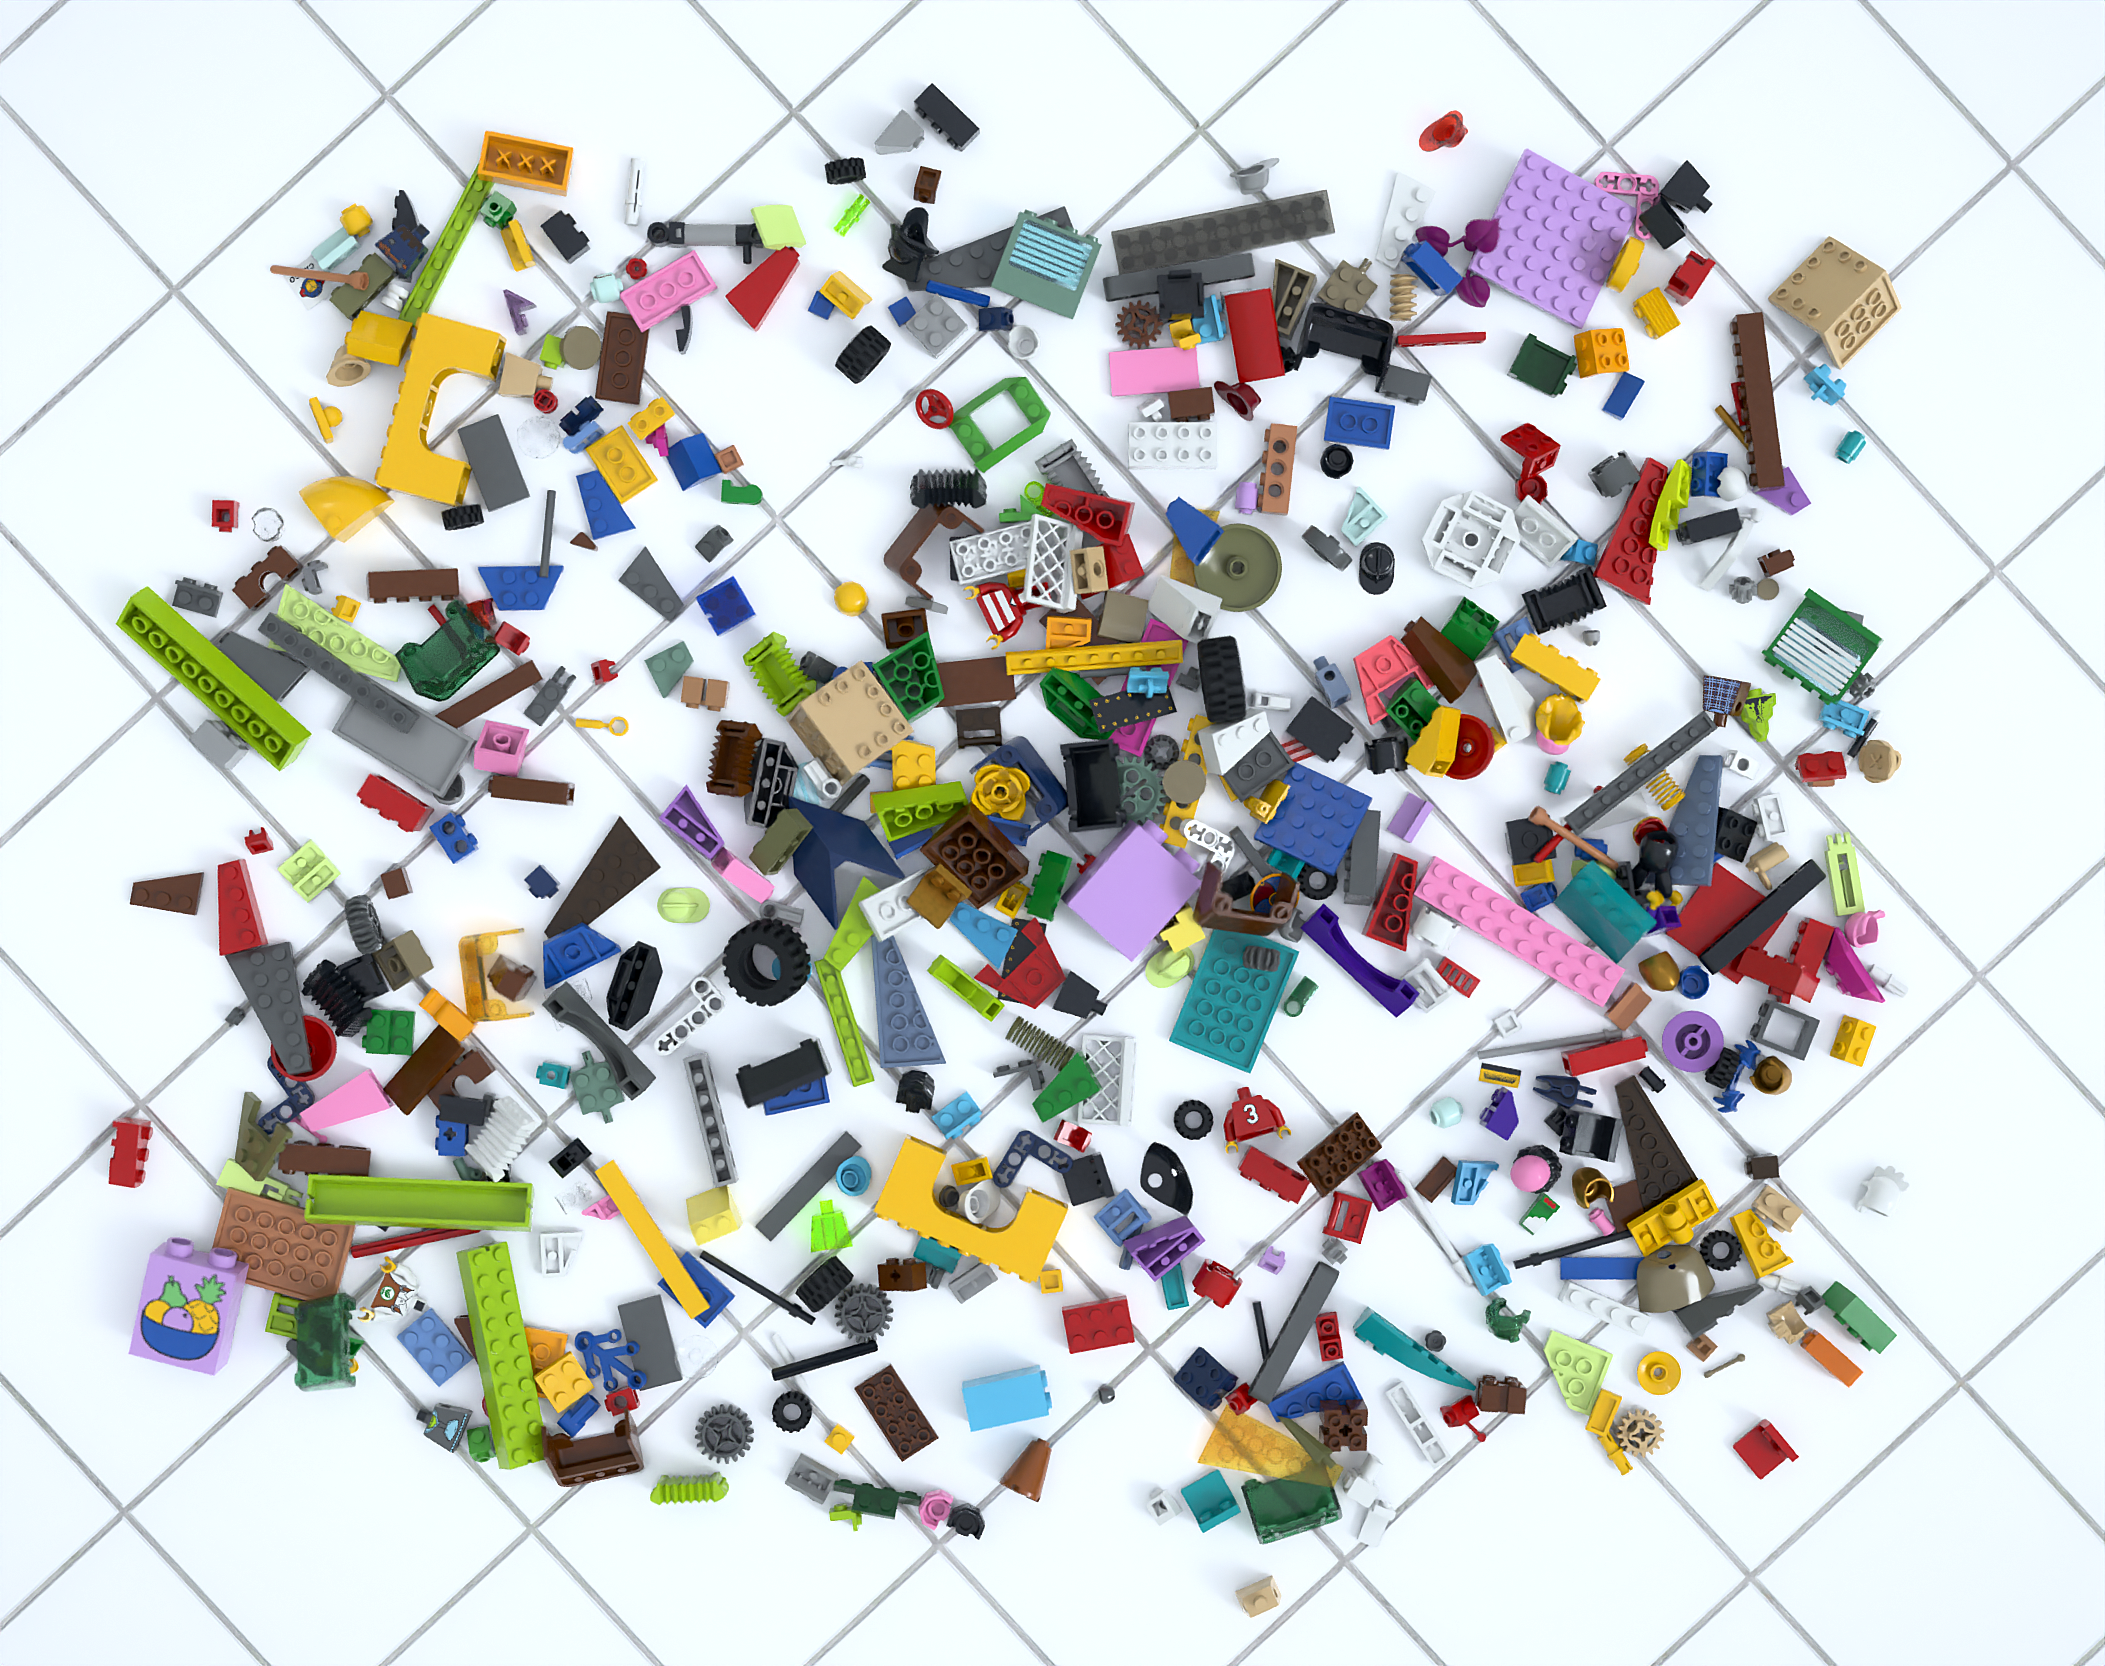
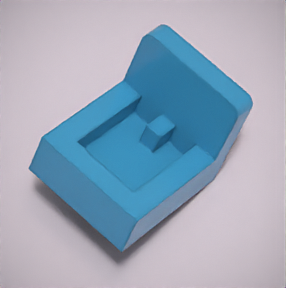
[1560,539,1598,566]

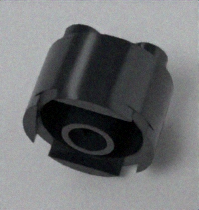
[1364,736,1410,775]

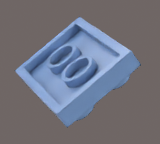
[397,1307,474,1387]

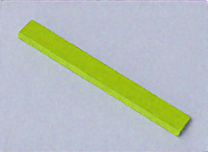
[398,162,495,328]

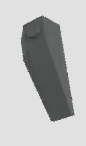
[1672,1284,1764,1339]

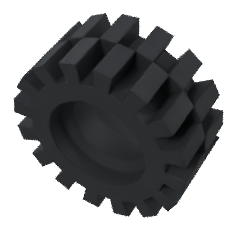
[824,157,866,185]
[441,504,484,531]
[1297,864,1338,900]
[1705,1046,1740,1089]
[1173,1099,1214,1140]
[1699,1230,1742,1271]
[772,1391,812,1433]

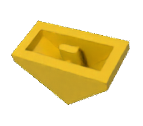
[994,882,1030,919]

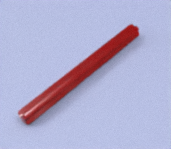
[351,1228,481,1258]

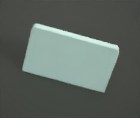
[311,226,362,272]

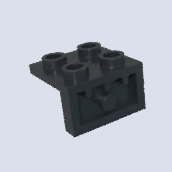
[1714,807,1758,863]
[1616,861,1651,905]
[1059,1151,1115,1206]

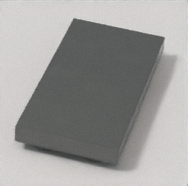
[457,414,531,512]
[617,1294,683,1391]

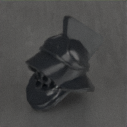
[882,207,939,283]

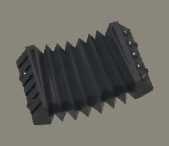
[910,469,987,509]
[1521,566,1607,635]
[301,959,372,1037]

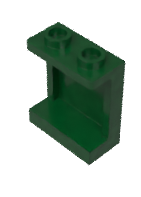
[1507,333,1577,399]

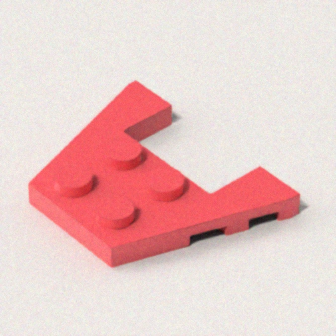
[1353,635,1434,725]

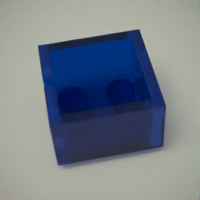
[695,576,758,637]

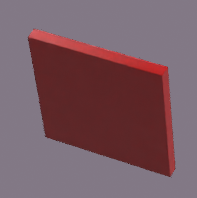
[1665,862,1788,985]

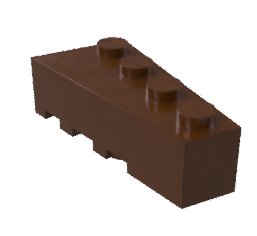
[366,568,460,604]
[277,1139,371,1177]

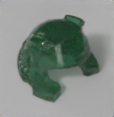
[1485,1297,1532,1343]

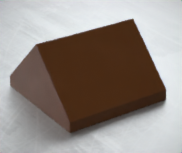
[881,608,929,649]

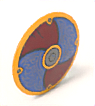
[1250,873,1299,913]

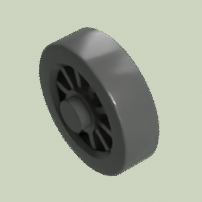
[1301,525,1353,572]

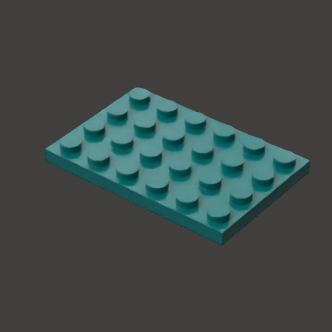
[1168,929,1300,1074]

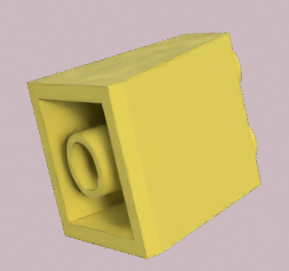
[686,1185,743,1247]

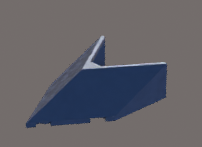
[788,795,905,930]

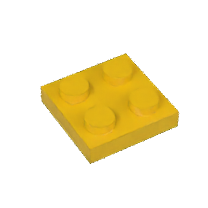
[533,1351,595,1413]

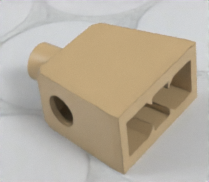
[498,352,553,398]
[1235,1575,1282,1618]

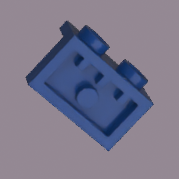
[1691,451,1728,498]

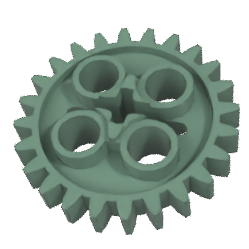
[1117,756,1167,825]

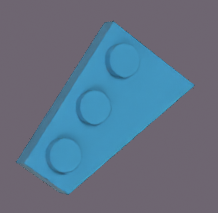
[949,902,1018,969]

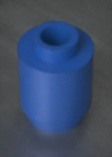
[1574,838,1608,861]

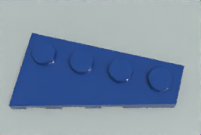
[1267,1361,1364,1423]

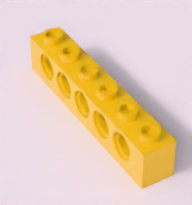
[1159,714,1215,849]

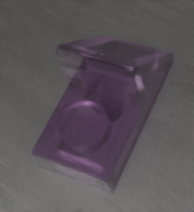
[503,289,538,336]

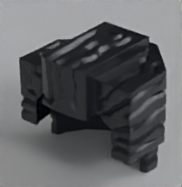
[896,1070,935,1114]
[946,1503,985,1540]

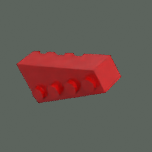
[1361,853,1418,952]
[217,859,268,956]

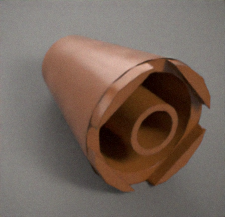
[999,1438,1052,1503]

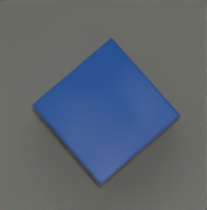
[808,291,835,321]
[888,296,916,327]

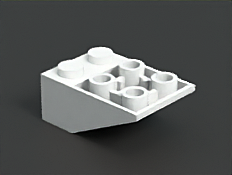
[1148,575,1222,644]

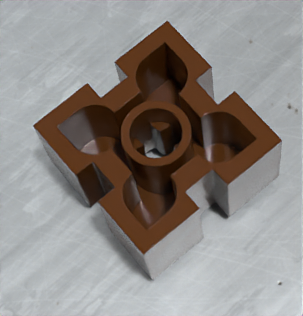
[1475,1375,1527,1415]
[1319,1399,1368,1452]

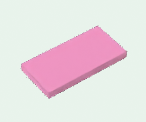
[620,250,717,332]
[1108,345,1200,397]

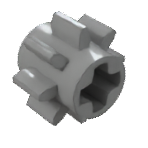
[1729,576,1757,604]
[1849,672,1876,699]
[1321,1238,1348,1265]

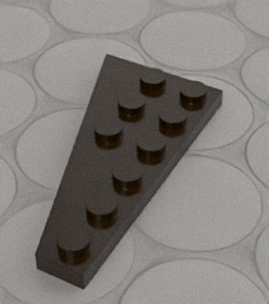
[544,816,662,939]
[1614,1074,1698,1213]

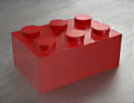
[356,773,434,833]
[1062,1295,1135,1354]

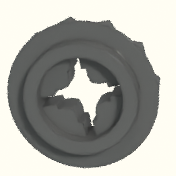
[1144,734,1179,770]

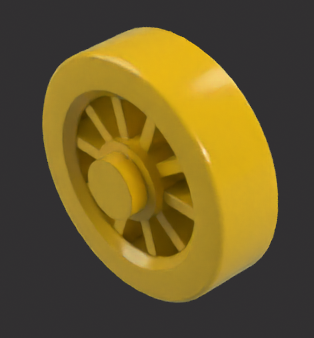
[1606,236,1645,293]

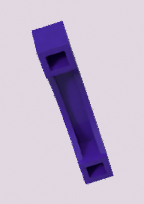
[1300,903,1420,1018]

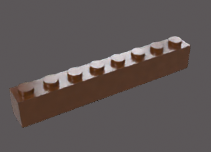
[1730,312,1785,492]

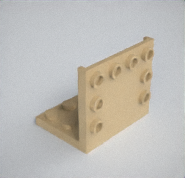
[1768,235,1902,370]
[786,660,914,787]

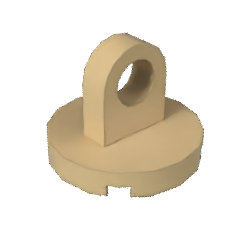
[1858,739,1902,783]

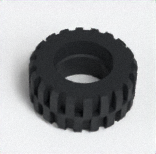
[1197,635,1246,723]
[722,918,811,1007]

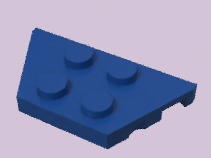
[478,565,564,611]
[543,923,621,989]

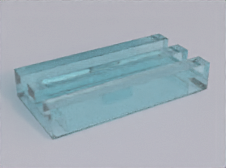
[790,762,821,805]

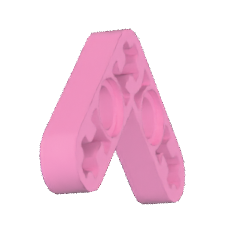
[1594,172,1659,241]

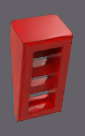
[1435,956,1481,998]

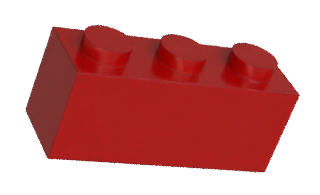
[1786,917,1835,976]

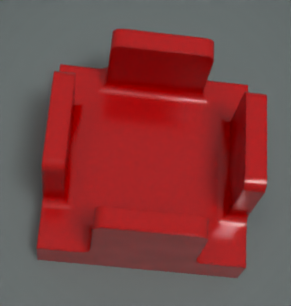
[1664,250,1716,306]

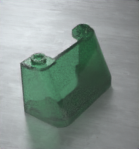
[395,598,500,702]
[294,1293,356,1392]
[1241,1459,1343,1545]

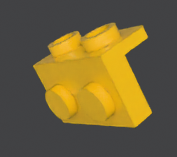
[627,397,675,440]
[1830,1015,1877,1067]

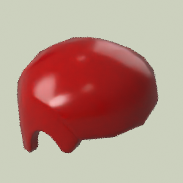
[1515,475,1548,505]

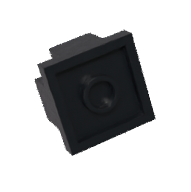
[1157,269,1204,321]
[1504,814,1557,865]
[334,953,390,1003]

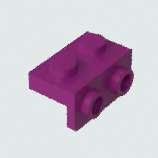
[1357,1159,1408,1212]

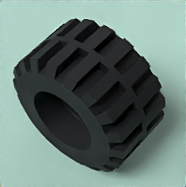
[835,325,891,384]
[795,1256,854,1313]

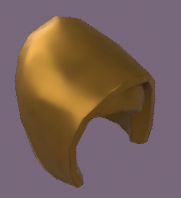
[1638,951,1680,992]
[1749,1055,1792,1096]
[1572,1167,1614,1209]

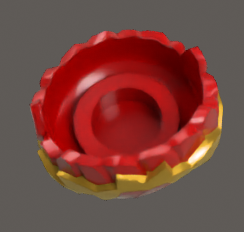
[1632,816,1667,847]

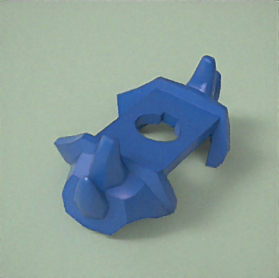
[1713,1039,1761,1113]

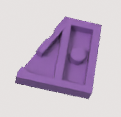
[1751,466,1812,516]

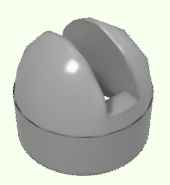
[1582,630,1600,647]

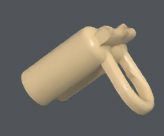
[1745,842,1789,890]

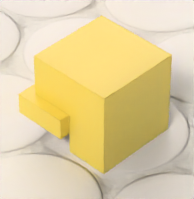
[1159,901,1206,954]

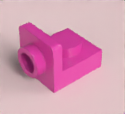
[645,423,669,457]

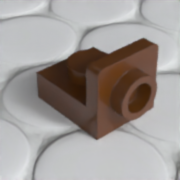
[913,166,942,204]

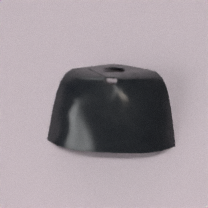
[1140,1141,1194,1217]

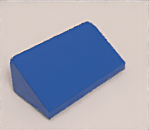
[1602,372,1645,421]

